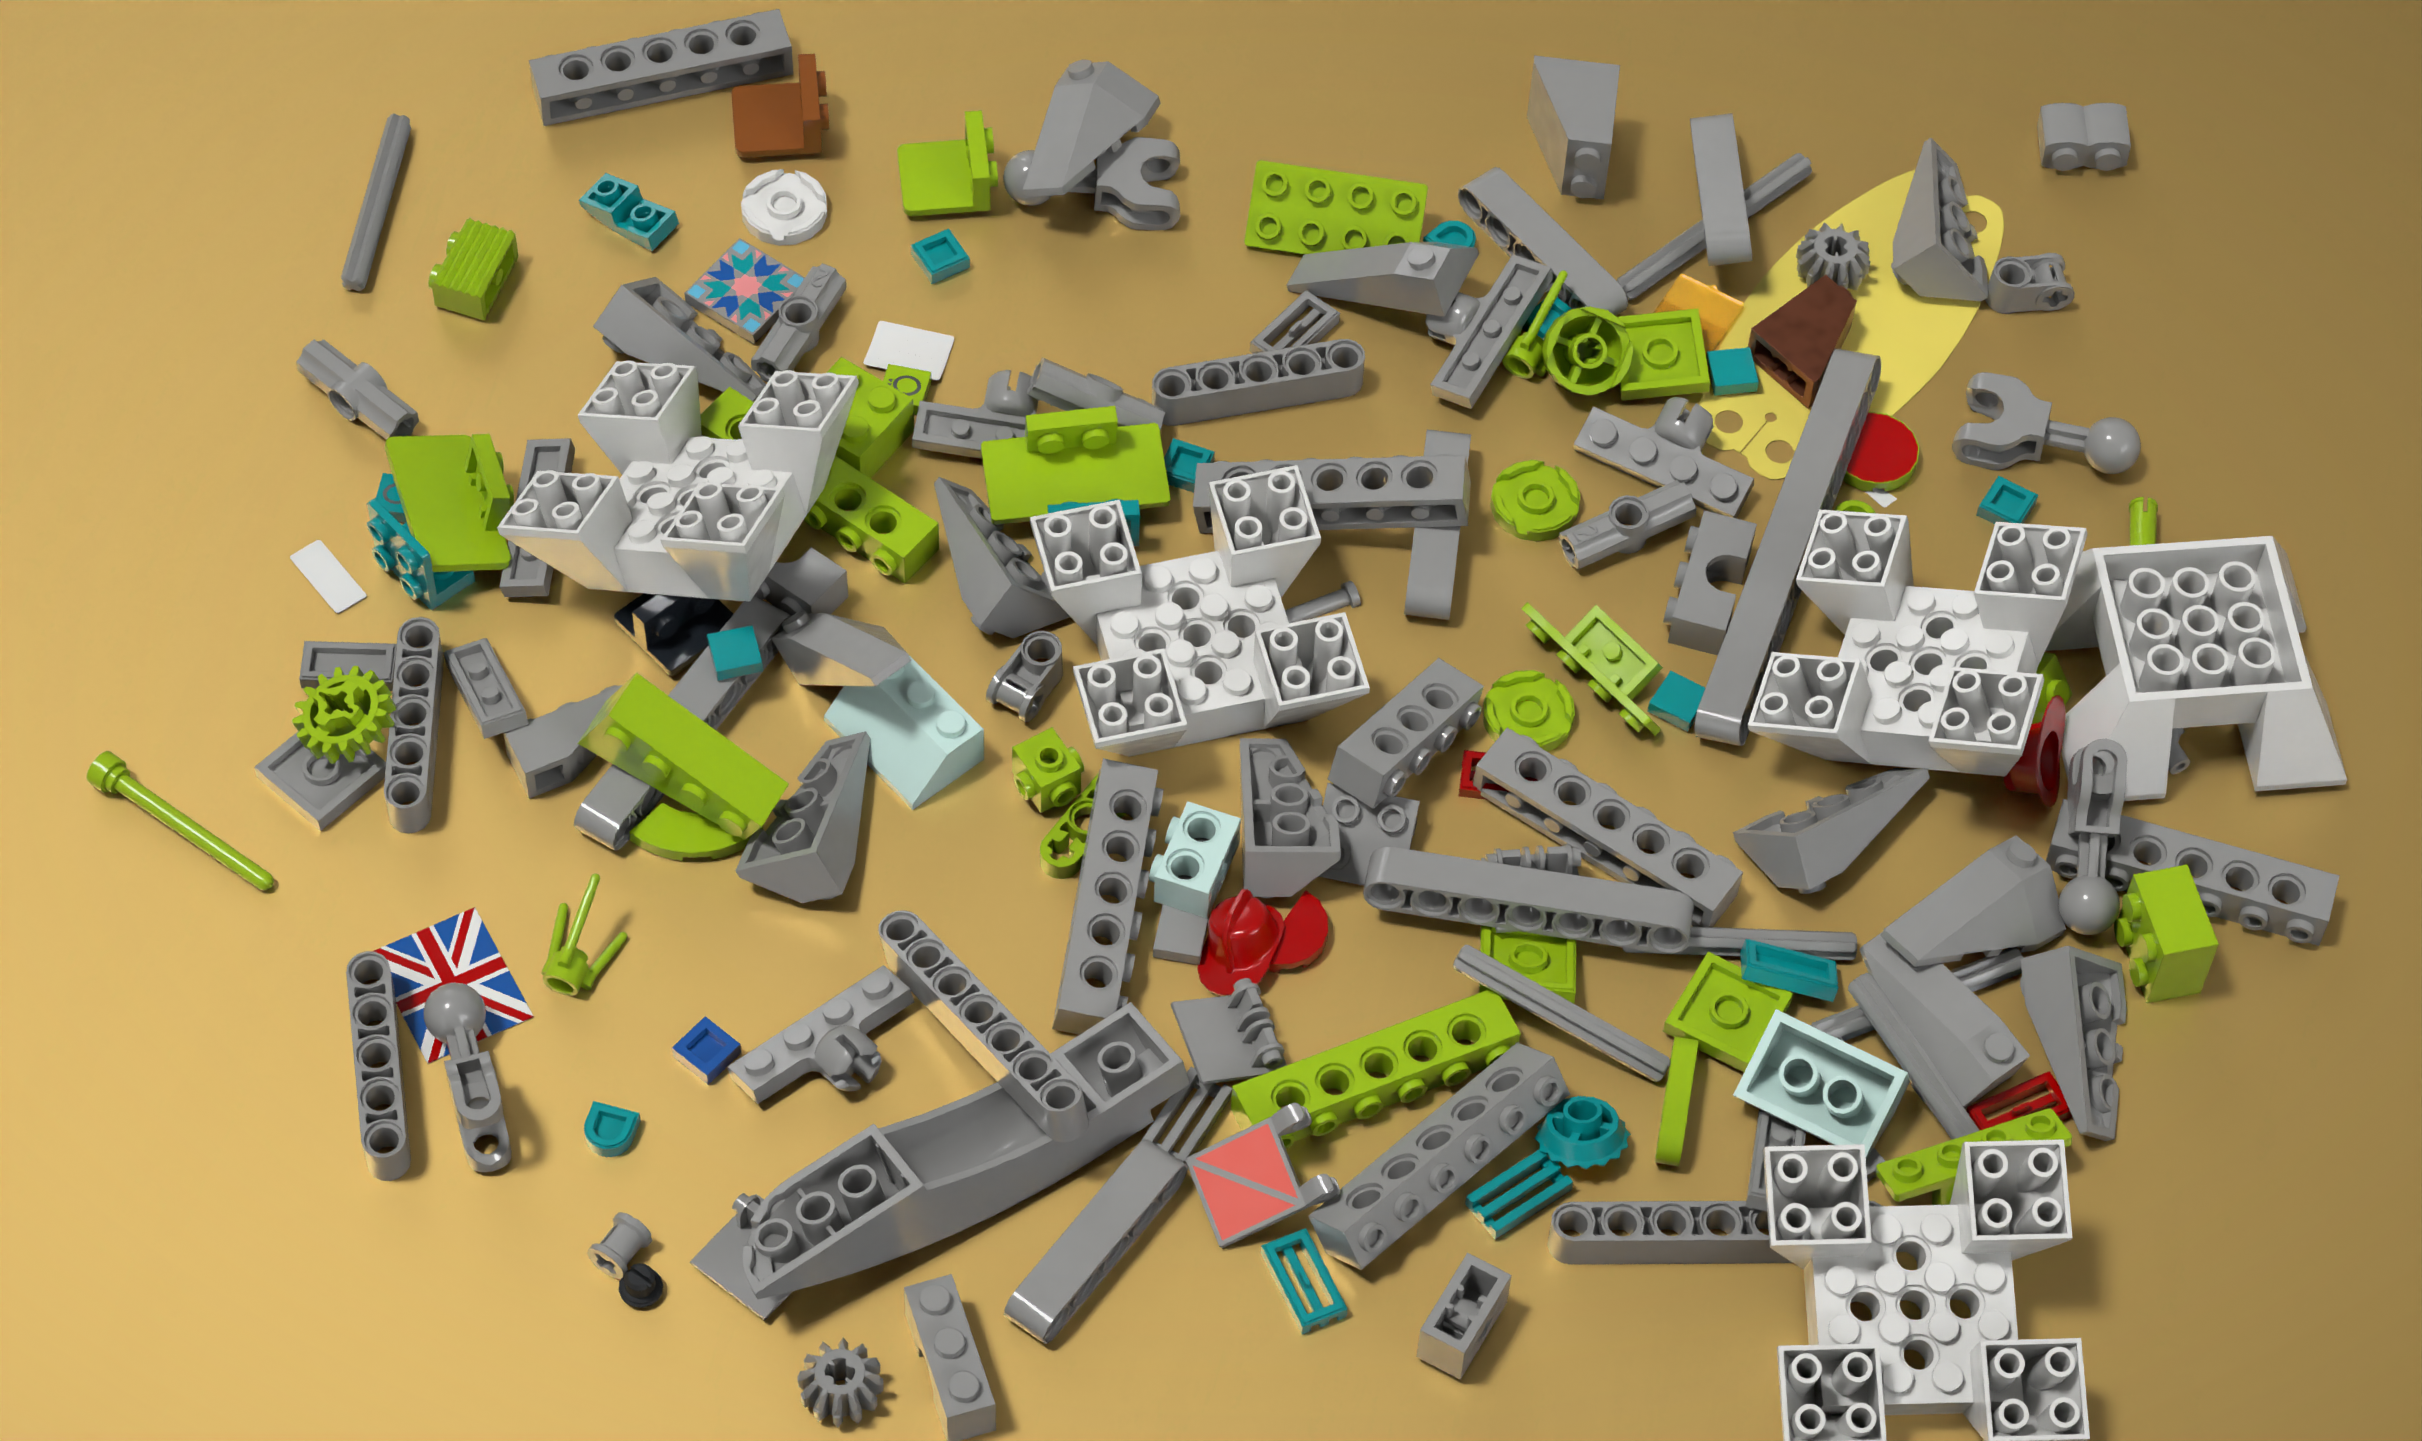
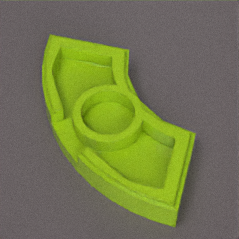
[629,802,763,861]

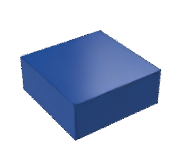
[672,1016,741,1085]

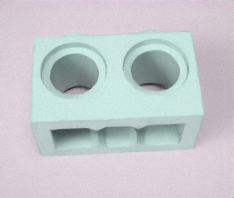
[1149,801,1241,918]

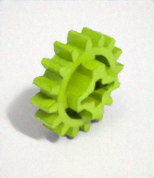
[292,665,396,764]

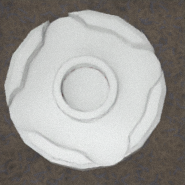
[741,169,827,246]

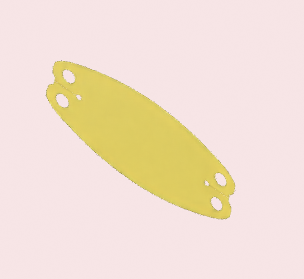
[1699,170,2004,480]

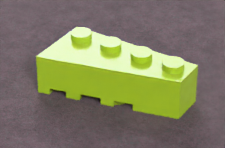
[577,673,789,840]

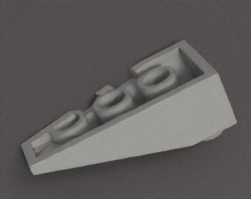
[1023,60,1161,197]
[1891,138,1988,301]
[934,477,1070,638]
[771,611,912,687]
[1239,738,1341,898]
[1880,835,2066,967]
[1859,933,2030,1121]

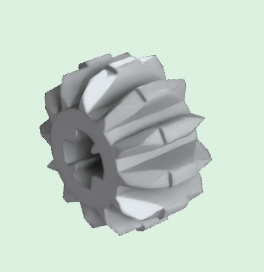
[1796,222,1871,290]
[797,1338,884,1428]

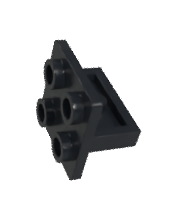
[614,593,733,676]

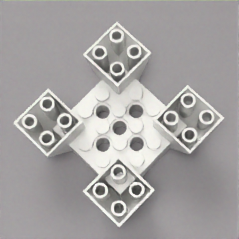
[497,361,859,602]
[1030,465,1370,756]
[1748,509,2088,776]
[2045,536,2347,801]
[1763,1140,2090,1441]

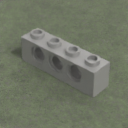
[1328,658,1484,809]

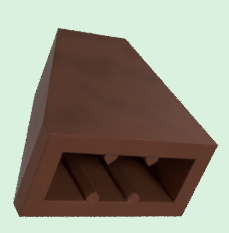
[1748,274,1857,409]

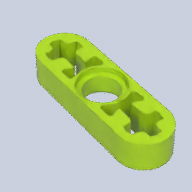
[1040,773,1126,879]
[1655,1036,1699,1167]

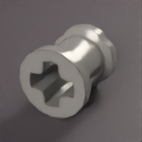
[587,1212,652,1279]

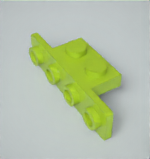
[1521,602,1663,736]
[1876,1108,2072,1205]

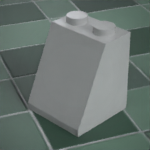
[1527,55,1620,199]

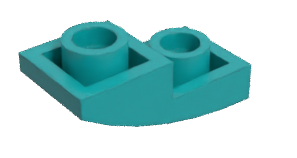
[579,173,679,251]

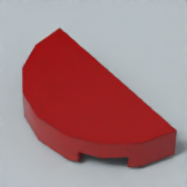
[1268,890,1328,973]

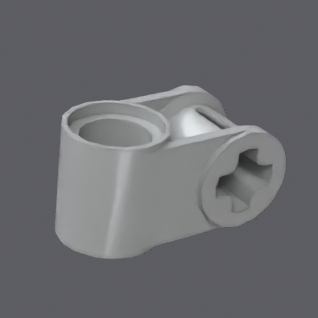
[1985,253,2075,314]
[986,631,1063,722]

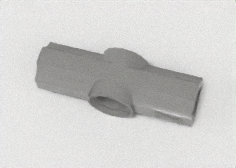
[751,263,846,382]
[296,339,419,440]
[1027,357,1165,429]
[1559,480,1696,569]

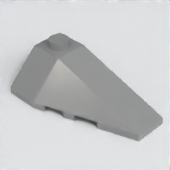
[1286,242,1479,317]
[593,277,766,402]
[736,731,870,903]
[1733,768,1930,894]
[2020,945,2127,1141]

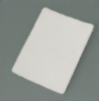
[863,321,954,380]

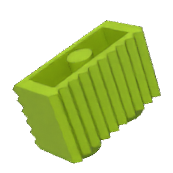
[428,218,518,320]

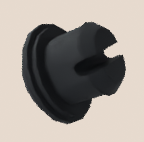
[619,1263,663,1308]

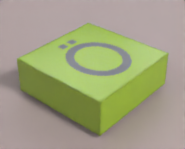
[883,364,932,415]

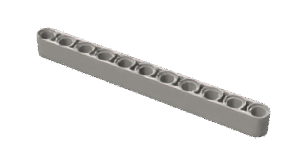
[1695,349,1881,746]

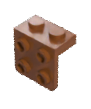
[731,54,829,157]

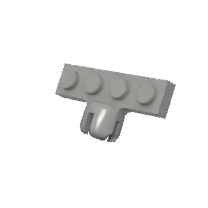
[1425,254,1553,409]
[912,370,1039,459]
[1574,397,1754,518]
[500,438,575,597]
[727,965,914,1104]

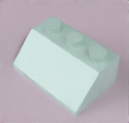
[824,653,984,810]
[1733,1009,1910,1159]

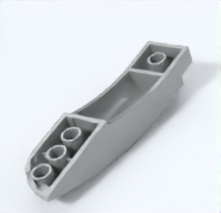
[742,1002,1190,1299]

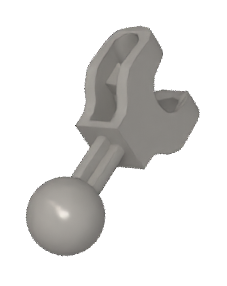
[1003,137,1180,230]
[1952,372,2141,474]
[2058,738,2127,935]
[424,983,512,1172]

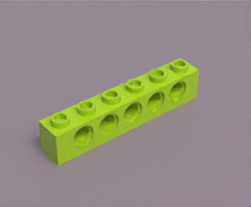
[700,387,939,584]
[1231,989,1521,1149]

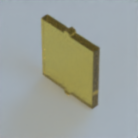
[1653,273,1744,354]

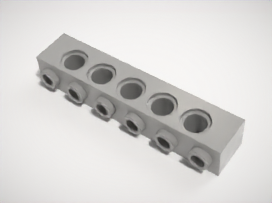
[529,9,793,126]
[1193,454,1471,534]
[1473,727,1743,927]
[1052,758,1163,1035]
[2046,799,2339,946]
[1308,1042,1570,1270]

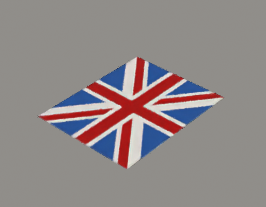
[373,907,534,1063]

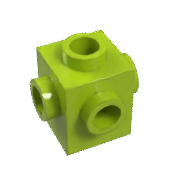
[1012,727,1084,813]

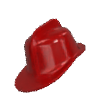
[2004,695,2066,807]
[1197,888,1285,996]

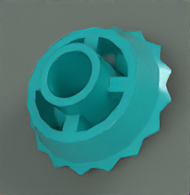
[1534,1096,1631,1169]

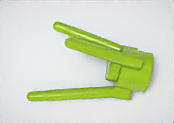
[1502,270,1568,379]
[541,874,628,996]

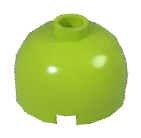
[1542,306,1633,395]

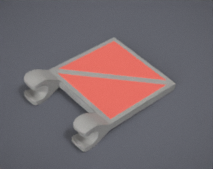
[1185,1103,1340,1248]

